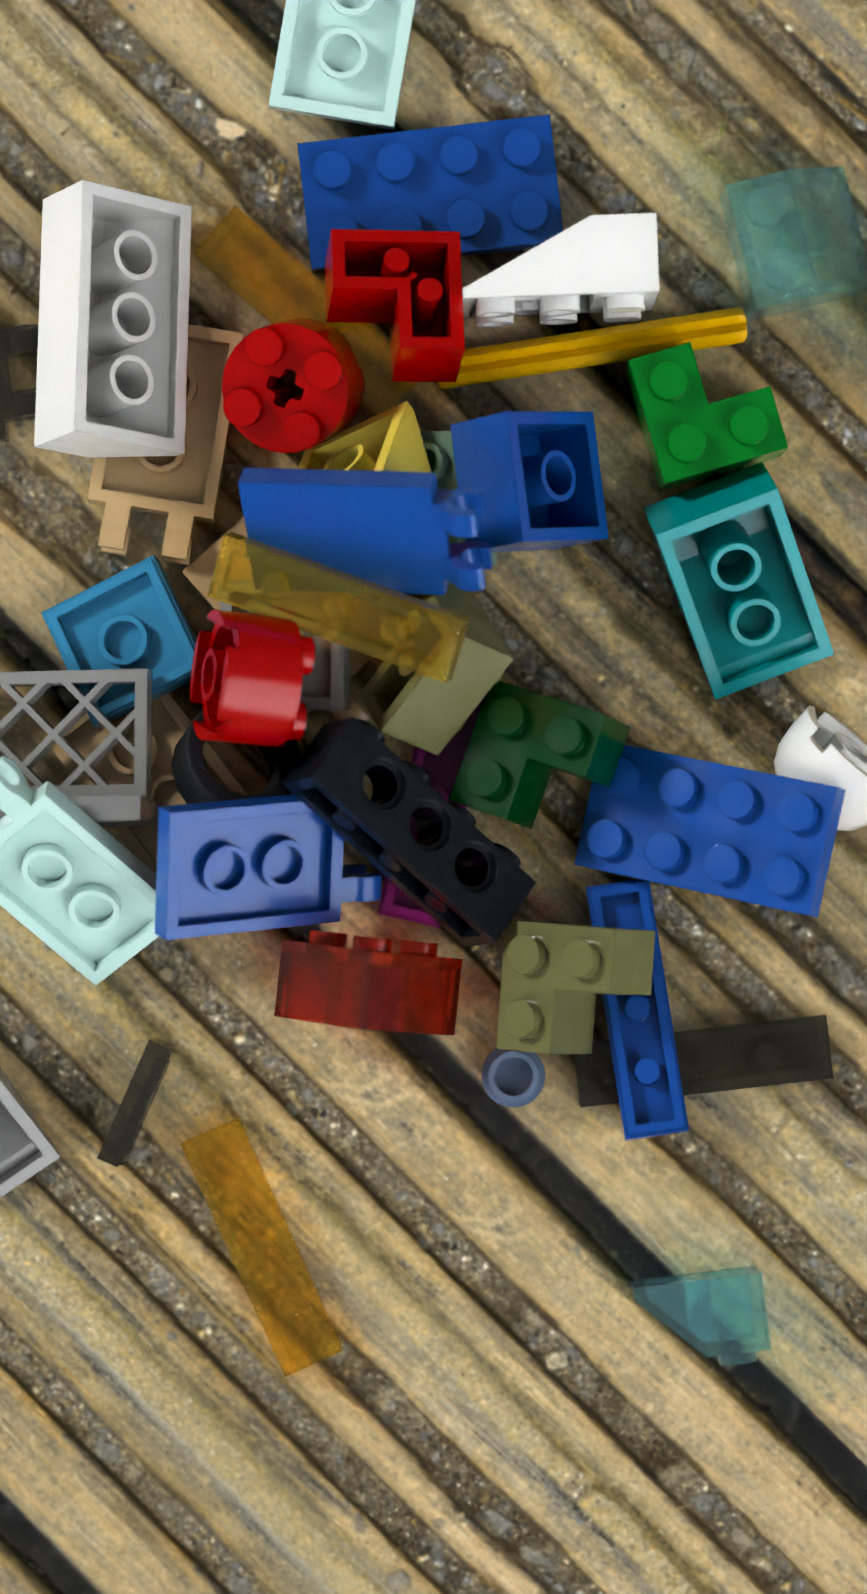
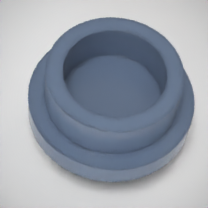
[481,1049,545,1108]

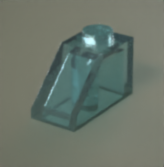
[630,1265,771,1365]

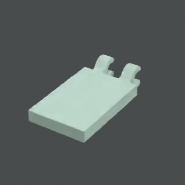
[269,0,416,130]
[0,755,159,986]

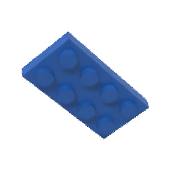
[297,115,563,273]
[574,745,846,918]

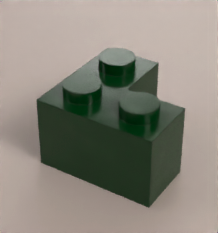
[449,681,630,829]

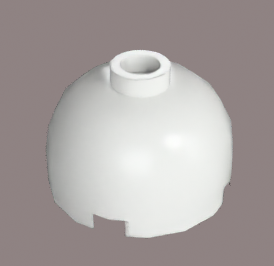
[774,705,867,831]

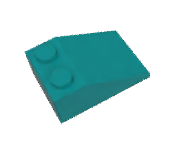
[643,462,834,700]

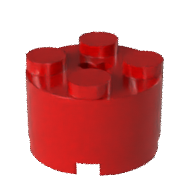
[222,318,364,453]
[190,609,315,747]

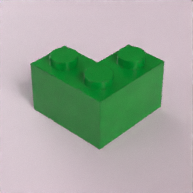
[625,342,788,491]

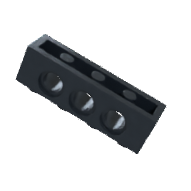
[282,717,536,946]

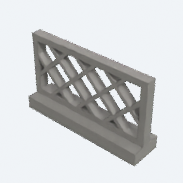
[0,668,157,827]

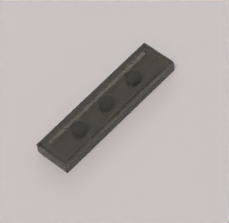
[573,1014,834,1107]

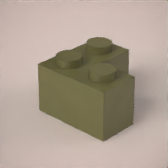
[359,581,514,755]
[496,920,655,1054]

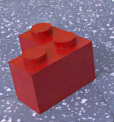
[325,229,465,382]

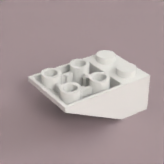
[463,213,659,327]

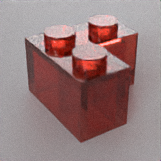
[274,929,463,1035]

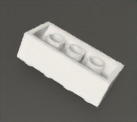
[34,180,192,458]

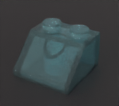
[720,166,867,321]

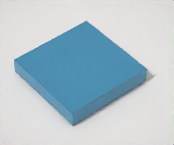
[42,555,197,728]

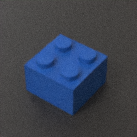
[450,411,609,552]

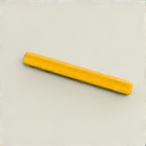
[437,307,748,389]

